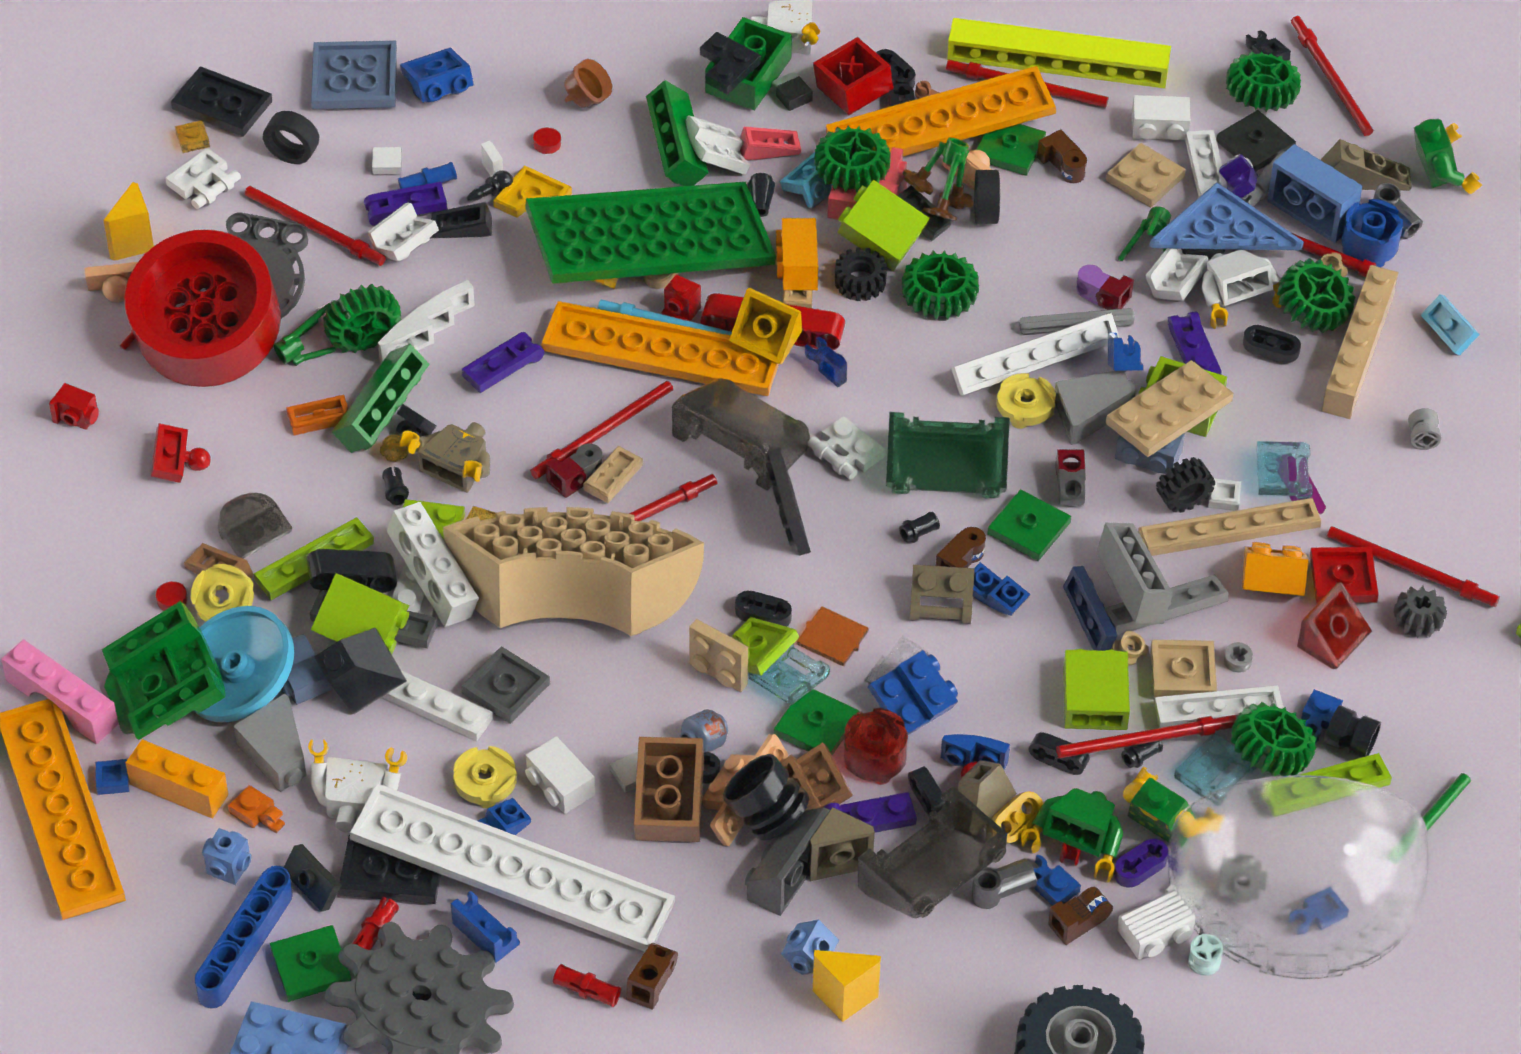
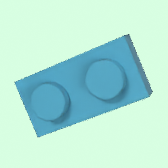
[1421,294,1480,355]

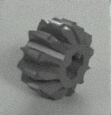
[1393,585,1447,638]

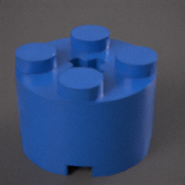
[1342,199,1403,267]

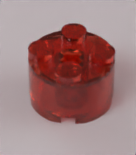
[844,708,908,785]

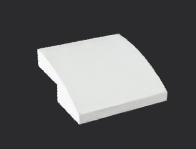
[686,115,751,175]

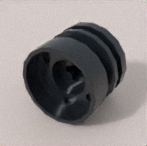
[723,754,810,841]

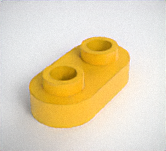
[989,791,1043,844]

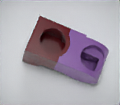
[1076,265,1134,310]

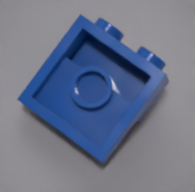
[400,47,474,102]
[867,650,958,739]

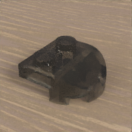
[218,493,292,559]

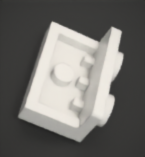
[368,203,439,261]
[1146,248,1209,301]

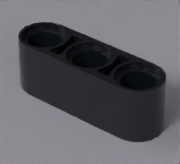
[307,549,397,593]

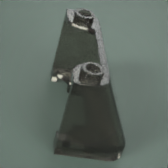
[672,378,810,491]
[858,786,1007,919]

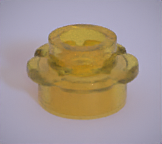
[380,434,409,462]

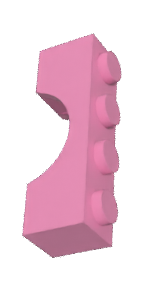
[1,639,119,745]

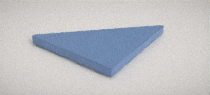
[1149,182,1304,251]

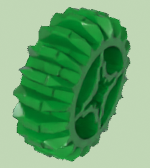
[1226,51,1301,112]
[814,125,891,193]
[901,250,979,320]
[1277,258,1356,334]
[323,284,402,353]
[1231,702,1316,778]

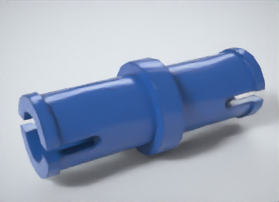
[398,162,457,189]

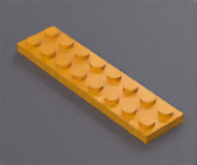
[826,66,1056,156]
[541,301,779,396]
[0,698,126,920]

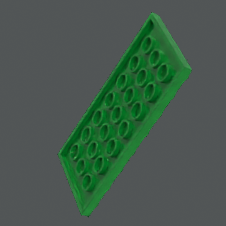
[525,181,776,284]

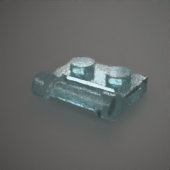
[1256,441,1313,500]
[748,643,830,705]
[1174,733,1257,806]

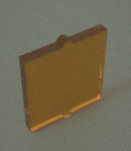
[797,606,869,667]

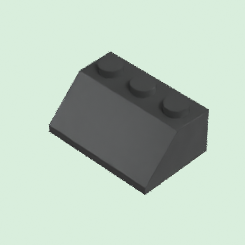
[745,807,830,916]

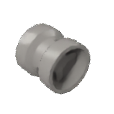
[1408,408,1441,450]

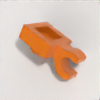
[228,785,285,833]

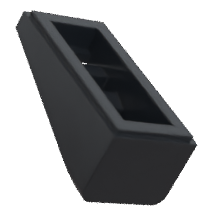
[431,202,492,238]

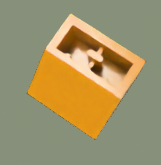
[1242,542,1309,596]

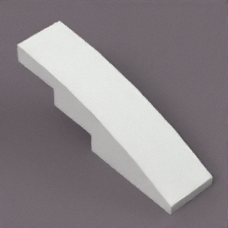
[378,280,475,363]

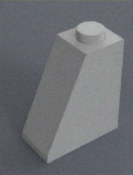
[1055,371,1135,445]
[234,693,307,792]

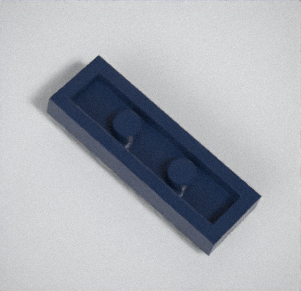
[1063,566,1118,651]

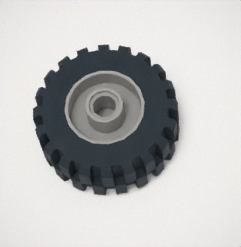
[1014,985,1145,1054]

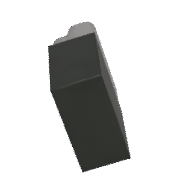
[772,72,813,111]

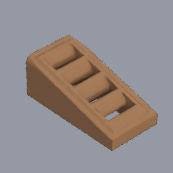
[184,543,253,591]

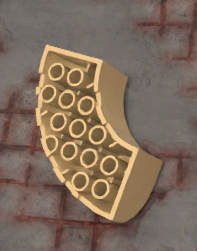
[443,507,704,636]

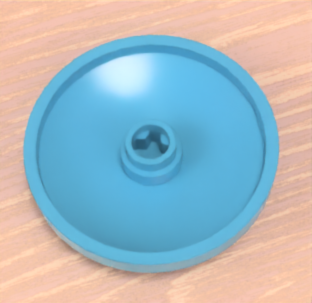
[194,606,294,722]

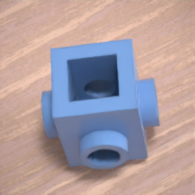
[202,828,252,885]
[781,919,839,975]

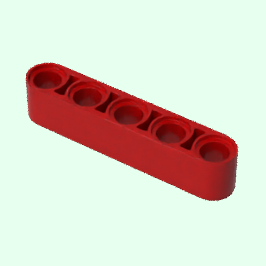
[700,293,846,351]

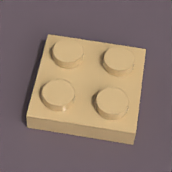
[1106,143,1186,208]
[689,619,748,692]
[1151,640,1217,697]

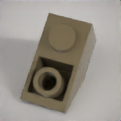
[953,760,1017,834]

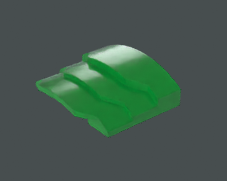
[102,601,225,740]

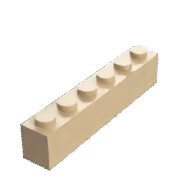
[1322,265,1399,419]

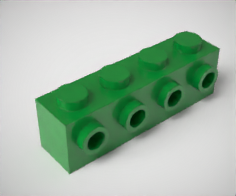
[646,80,708,186]
[332,344,430,453]

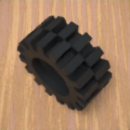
[835,247,887,301]
[1156,457,1215,513]

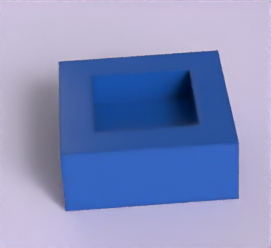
[95,759,130,795]

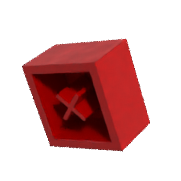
[813,37,893,115]

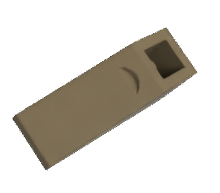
[1321,139,1412,191]

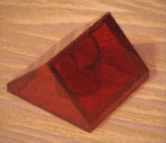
[1297,582,1372,669]

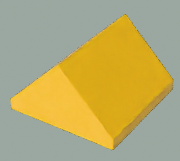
[103,182,154,261]
[729,288,802,365]
[813,950,881,1022]

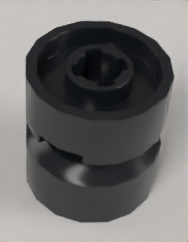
[1324,705,1381,758]

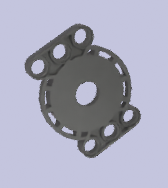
[200,212,309,342]

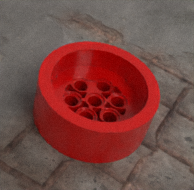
[125,229,281,387]

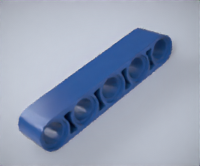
[195,866,293,1009]

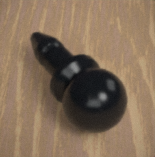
[466,170,513,201]

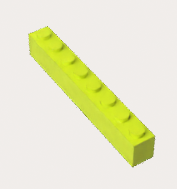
[947,18,1171,88]

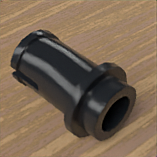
[382,467,409,505]
[899,511,940,543]
[1121,741,1163,768]

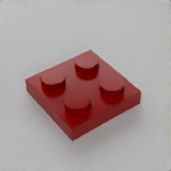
[1310,547,1379,603]

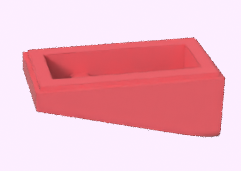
[740,127,801,160]

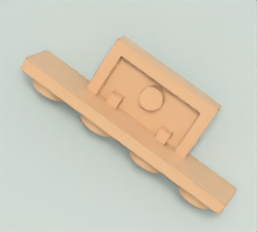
[702,734,788,846]

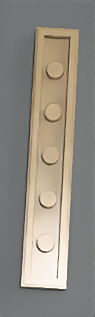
[1138,498,1321,556]

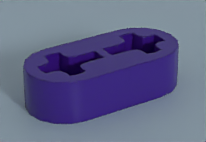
[1114,839,1169,888]

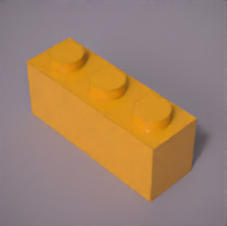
[776,218,818,290]
[125,739,229,819]

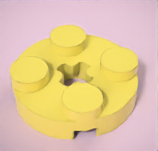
[997,373,1056,429]
[191,564,254,622]
[453,746,517,808]

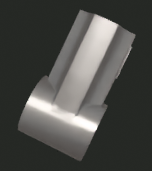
[1373,183,1423,239]
[971,858,1037,909]

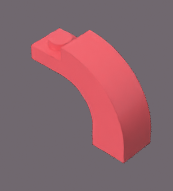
[827,147,907,220]

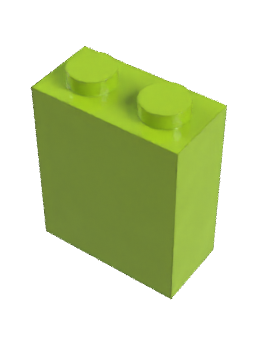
[837,180,930,271]
[311,573,409,654]
[1063,649,1130,730]

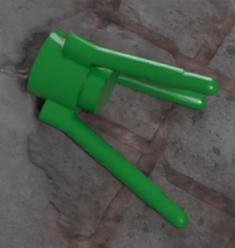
[1118,206,1171,261]
[273,303,336,366]

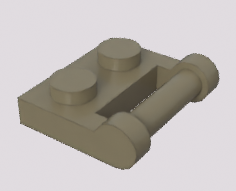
[910,565,975,624]

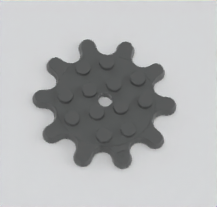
[325,922,514,1054]

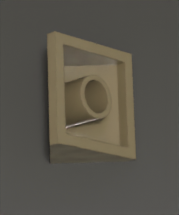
[809,807,875,881]

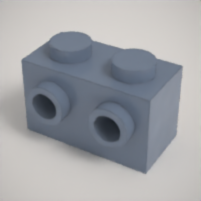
[1115,433,1185,474]

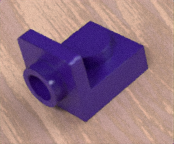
[1219,155,1258,198]

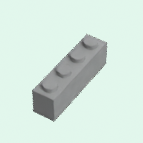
[1096,522,1173,625]

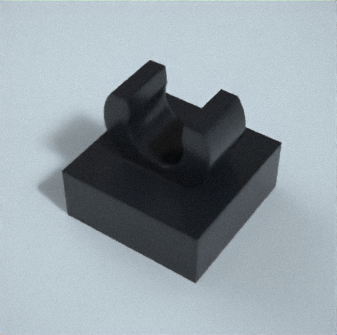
[396,404,437,437]

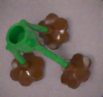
[903,137,973,221]

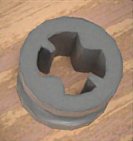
[1224,642,1253,673]

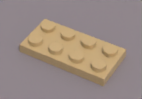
[1106,360,1234,457]

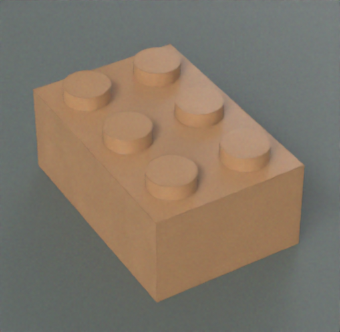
[634,737,704,842]

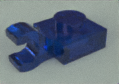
[805,337,847,387]

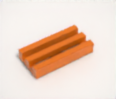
[286,395,348,436]

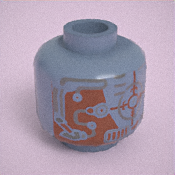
[680,709,728,753]

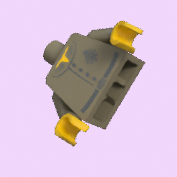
[399,422,490,493]

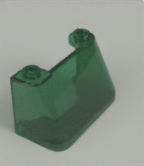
[886,412,1010,498]

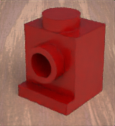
[661,274,701,321]
[49,383,99,430]

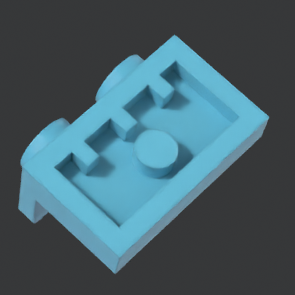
[779,152,832,208]

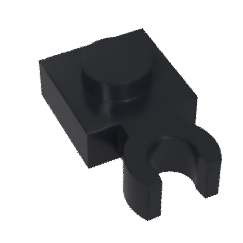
[1245,30,1291,61]

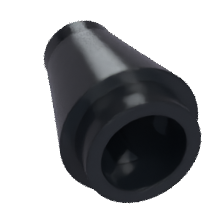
[747,173,775,217]

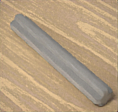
[1020,308,1134,334]

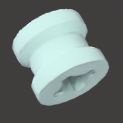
[1188,934,1223,976]

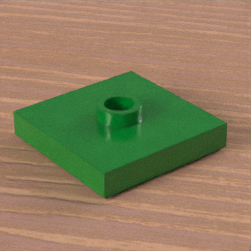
[976,124,1046,176]
[987,489,1071,561]
[774,685,860,755]
[270,925,351,1002]

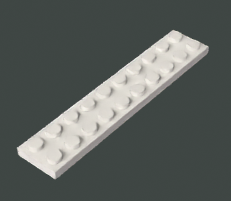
[350,783,675,952]

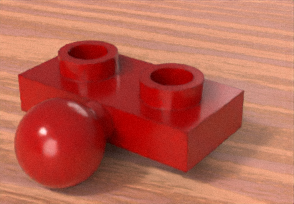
[151,423,211,483]

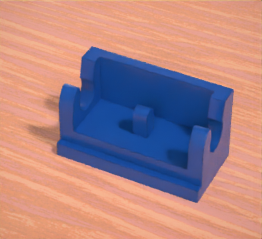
[1108,332,1143,371]
[451,891,520,963]

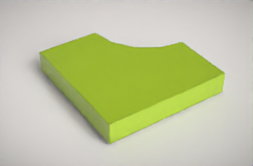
[732,617,799,676]

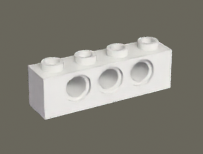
[387,502,479,627]

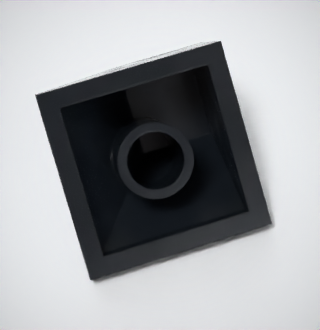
[314,628,407,714]

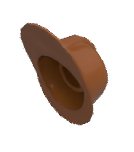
[564,59,613,108]

